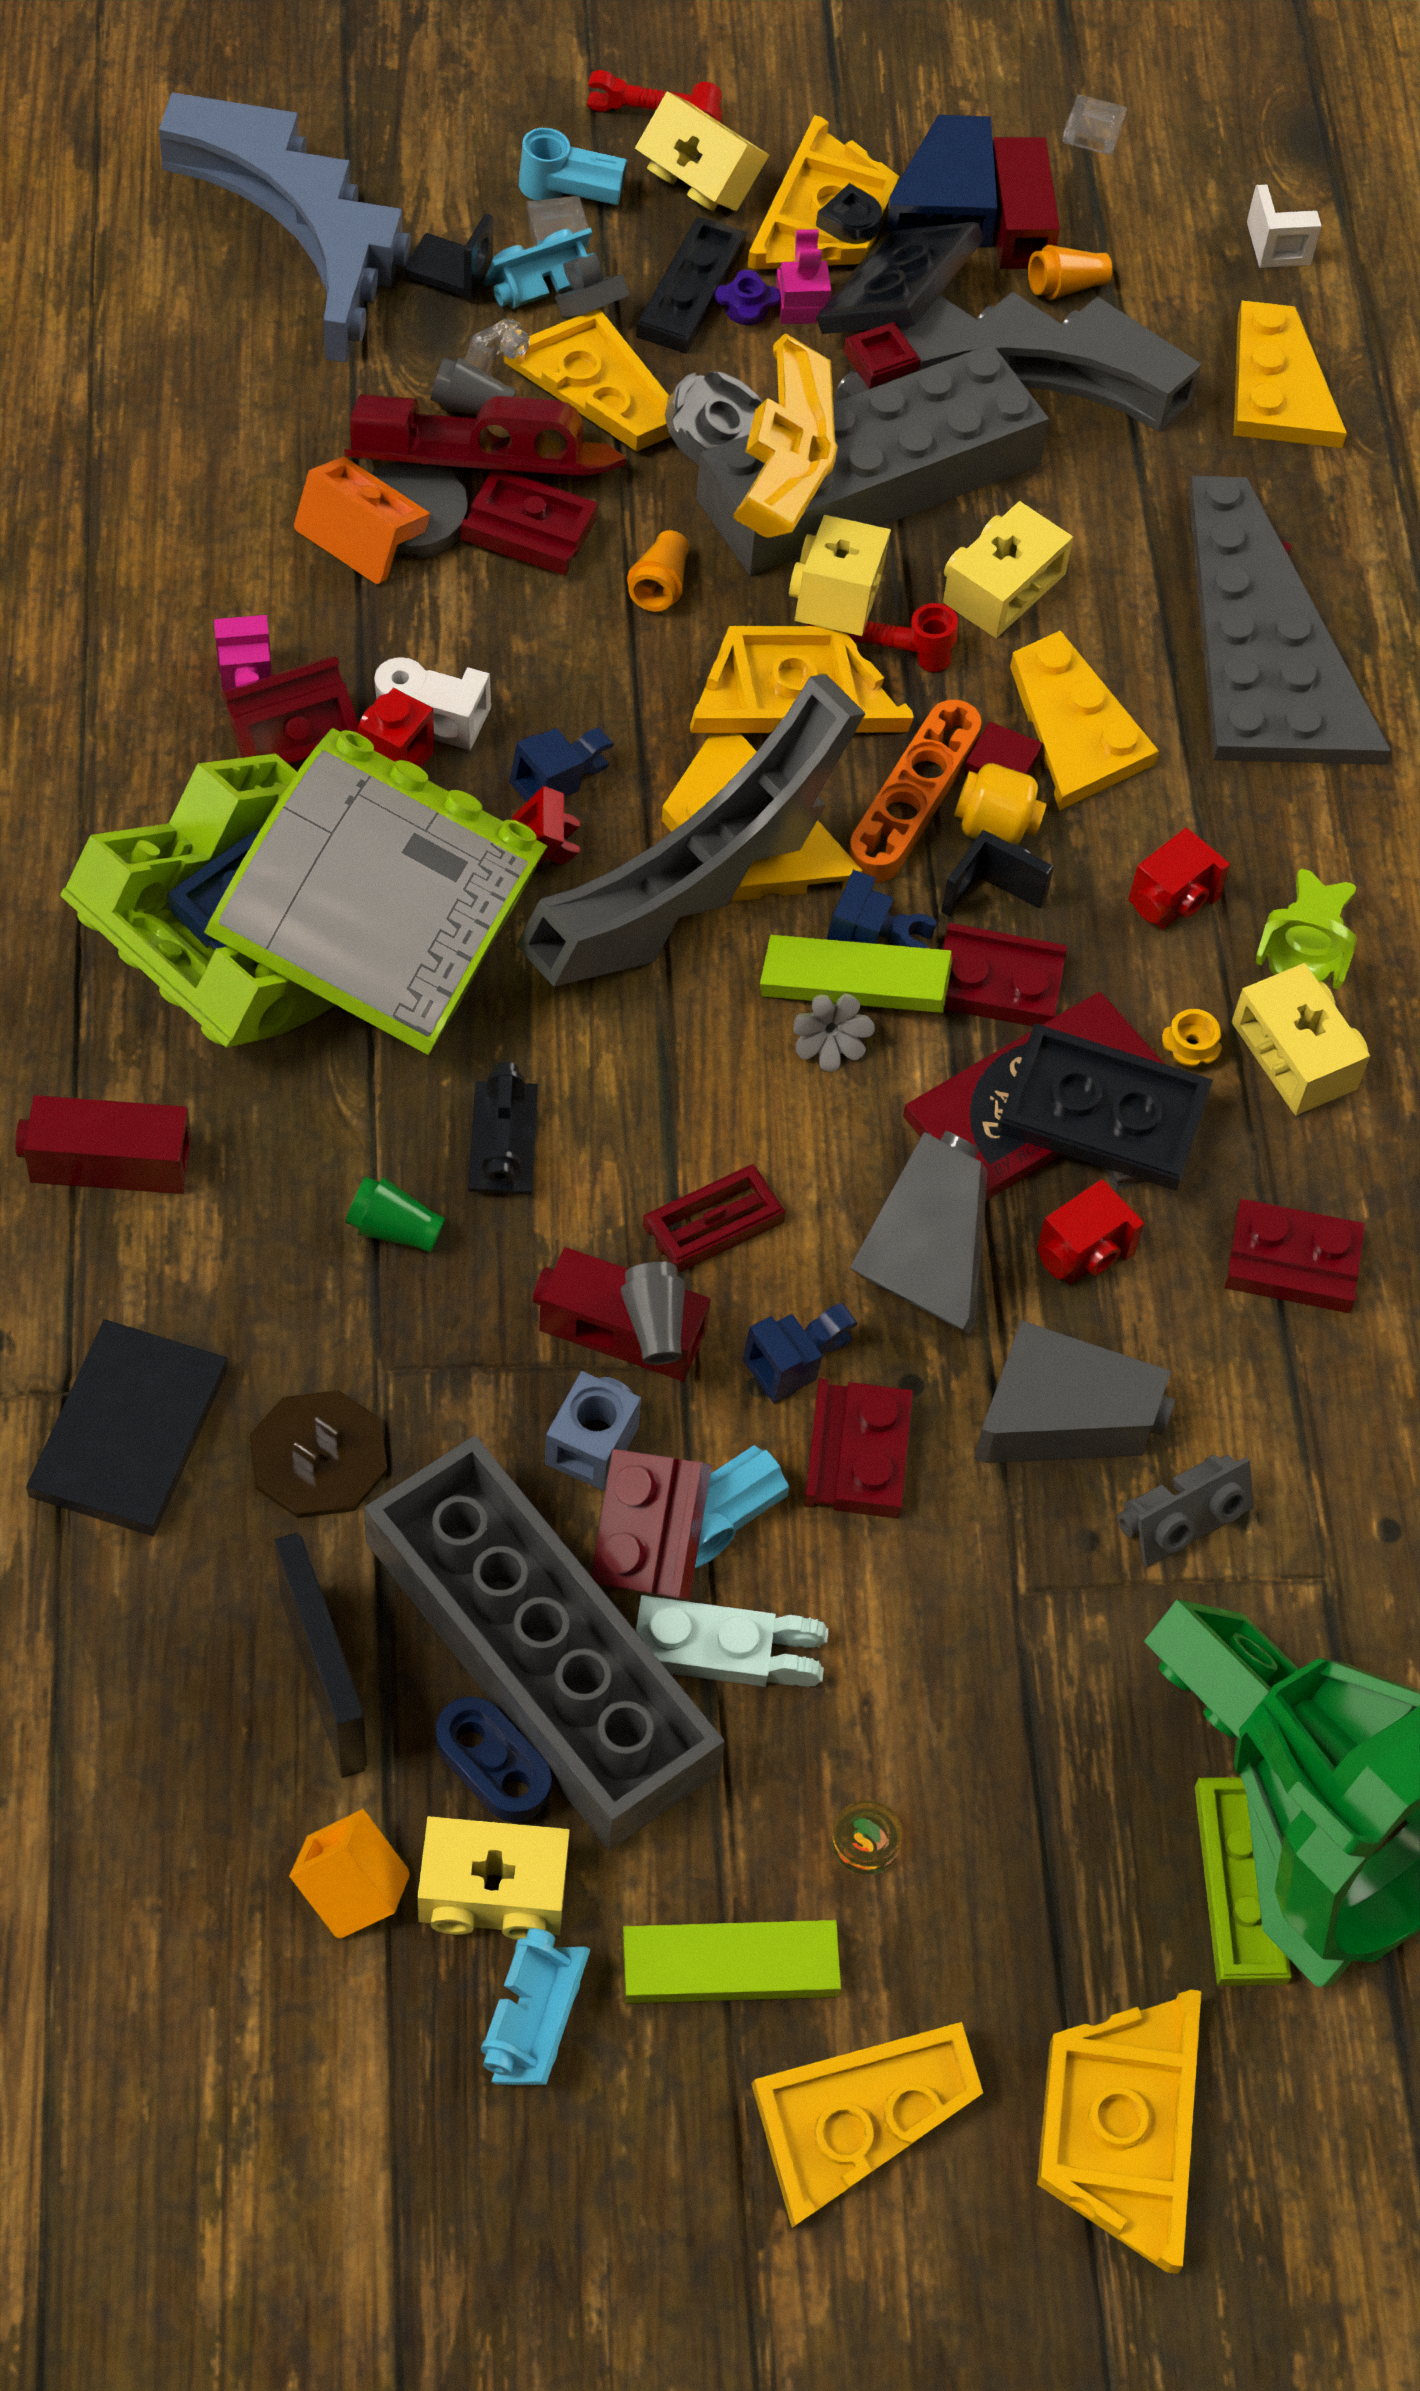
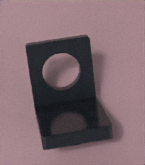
[405,213,493,299]
[941,829,1054,916]

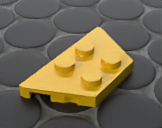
[748,115,900,270]
[690,626,914,733]
[661,733,863,901]
[1037,1990,1201,2274]

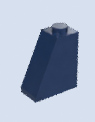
[885,115,997,248]

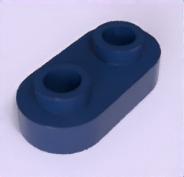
[436,1697,551,1822]

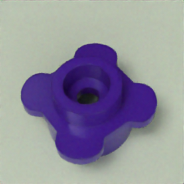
[715,270,780,325]

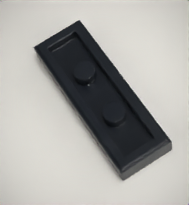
[636,216,747,354]

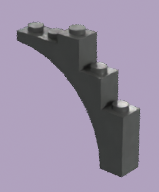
[835,291,1201,432]
[516,674,866,987]

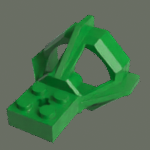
[1144,1599,1420,1987]

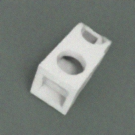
[374,657,491,751]

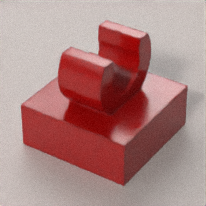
[512,786,580,868]

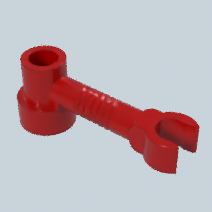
[586,70,723,122]
[806,603,958,672]

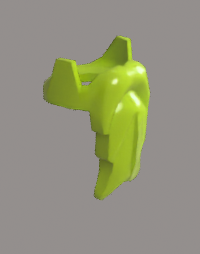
[1256,868,1357,989]

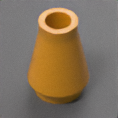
[1028,245,1112,300]
[627,530,689,612]

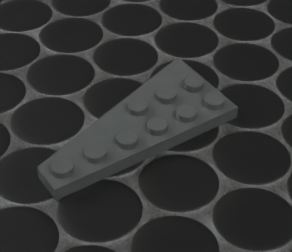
[1188,476,1391,765]

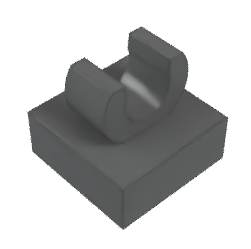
[555,254,630,318]

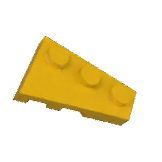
[1233,300,1347,448]

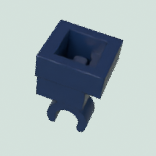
[509,728,614,802]
[827,869,937,948]
[742,1303,858,1404]

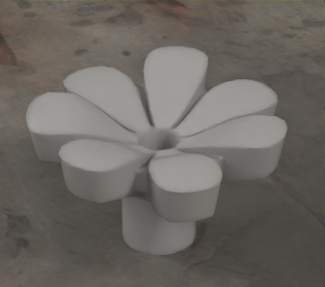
[793,993,875,1072]

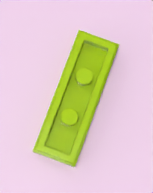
[760,935,952,1013]
[1195,1777,1291,1986]
[622,1920,841,2004]

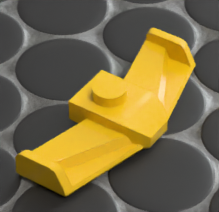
[733,333,838,538]

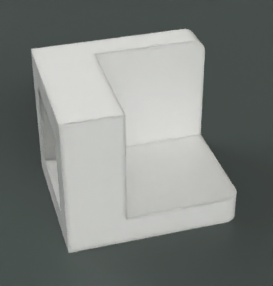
[1247,184,1321,268]

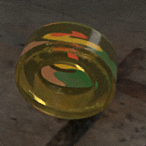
[831,1800,903,1875]

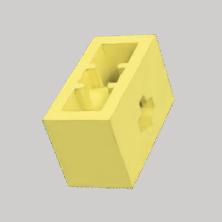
[635,91,769,212]
[943,501,1073,638]
[789,515,891,636]
[1231,963,1370,1116]
[418,1816,570,1940]

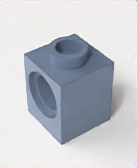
[545,1371,641,1491]

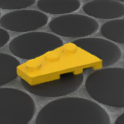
[504,308,671,452]
[1010,630,1159,811]
[751,2022,983,2228]

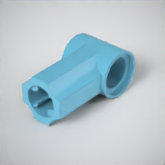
[518,128,628,206]
[695,1445,789,1568]

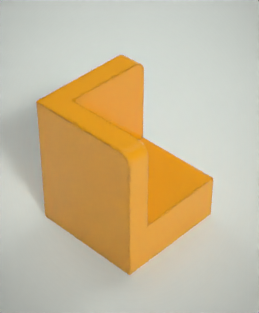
[289,1809,410,1938]

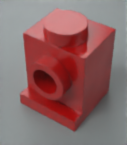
[357,687,434,768]
[1128,827,1230,930]
[1036,1179,1144,1285]

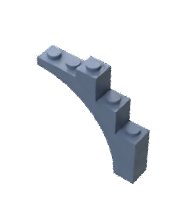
[159,92,411,363]

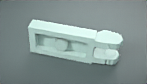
[636,1595,829,1687]

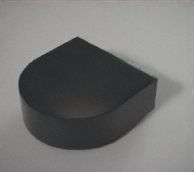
[816,183,882,244]

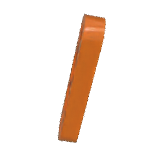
[848,700,982,883]

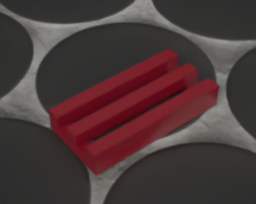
[643,1164,786,1273]

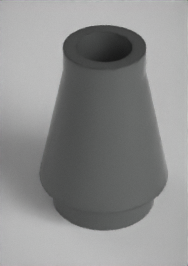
[430,357,517,415]
[620,1262,685,1365]

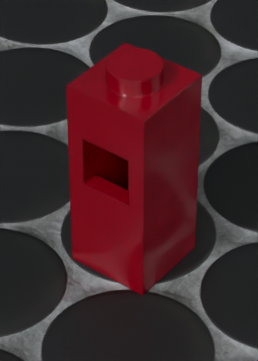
[993,137,1060,269]
[15,1095,192,1194]
[532,1247,711,1382]

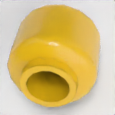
[954,763,1047,845]

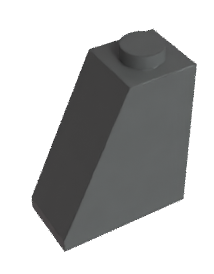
[850,1131,988,1335]
[974,1320,1176,1463]

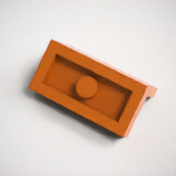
[294,456,431,584]

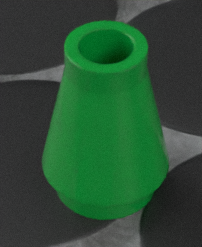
[345,1176,446,1253]

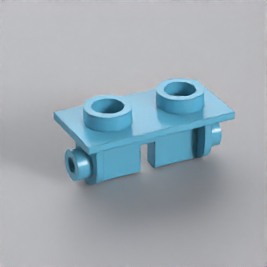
[483,228,600,309]
[481,1928,590,2085]

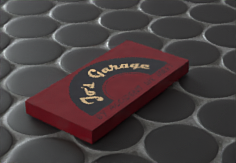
[903,991,1165,1201]

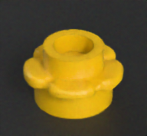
[1162,1009,1222,1067]

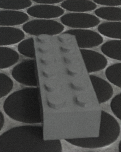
[696,344,1049,577]
[364,1435,725,1851]

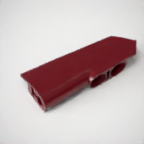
[344,394,626,476]

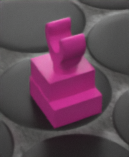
[775,229,831,324]
[213,615,271,691]

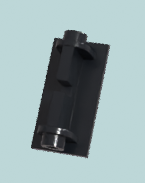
[468,1062,538,1195]

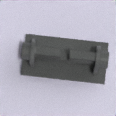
[1117,1455,1254,1567]

